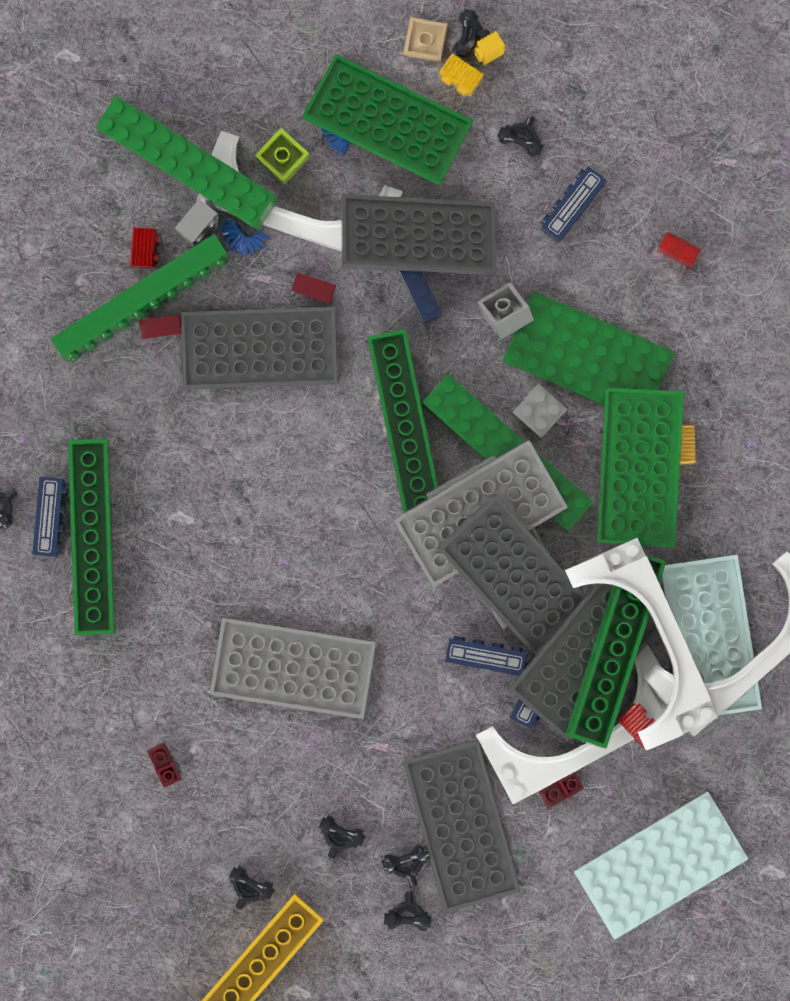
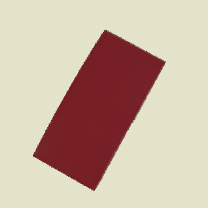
[291,272,336,303]
[139,315,181,339]
[147,742,182,788]
[539,772,584,809]

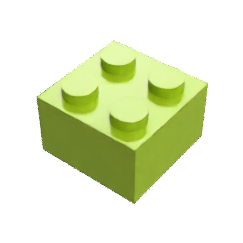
[255,128,310,186]

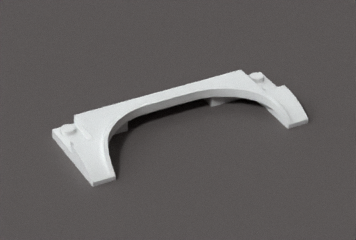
[196,131,403,252]
[565,538,718,750]
[642,552,790,737]
[476,644,667,804]

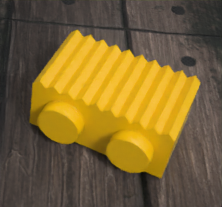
[474,31,506,66]
[439,54,484,97]
[680,425,695,465]

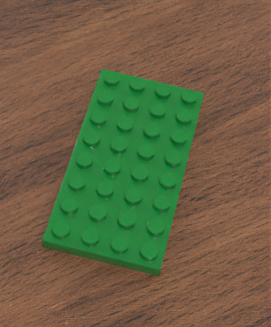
[302,54,473,186]
[502,291,675,406]
[597,388,684,547]

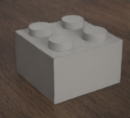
[175,199,220,247]
[477,283,534,340]
[512,383,567,440]

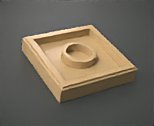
[403,17,448,62]

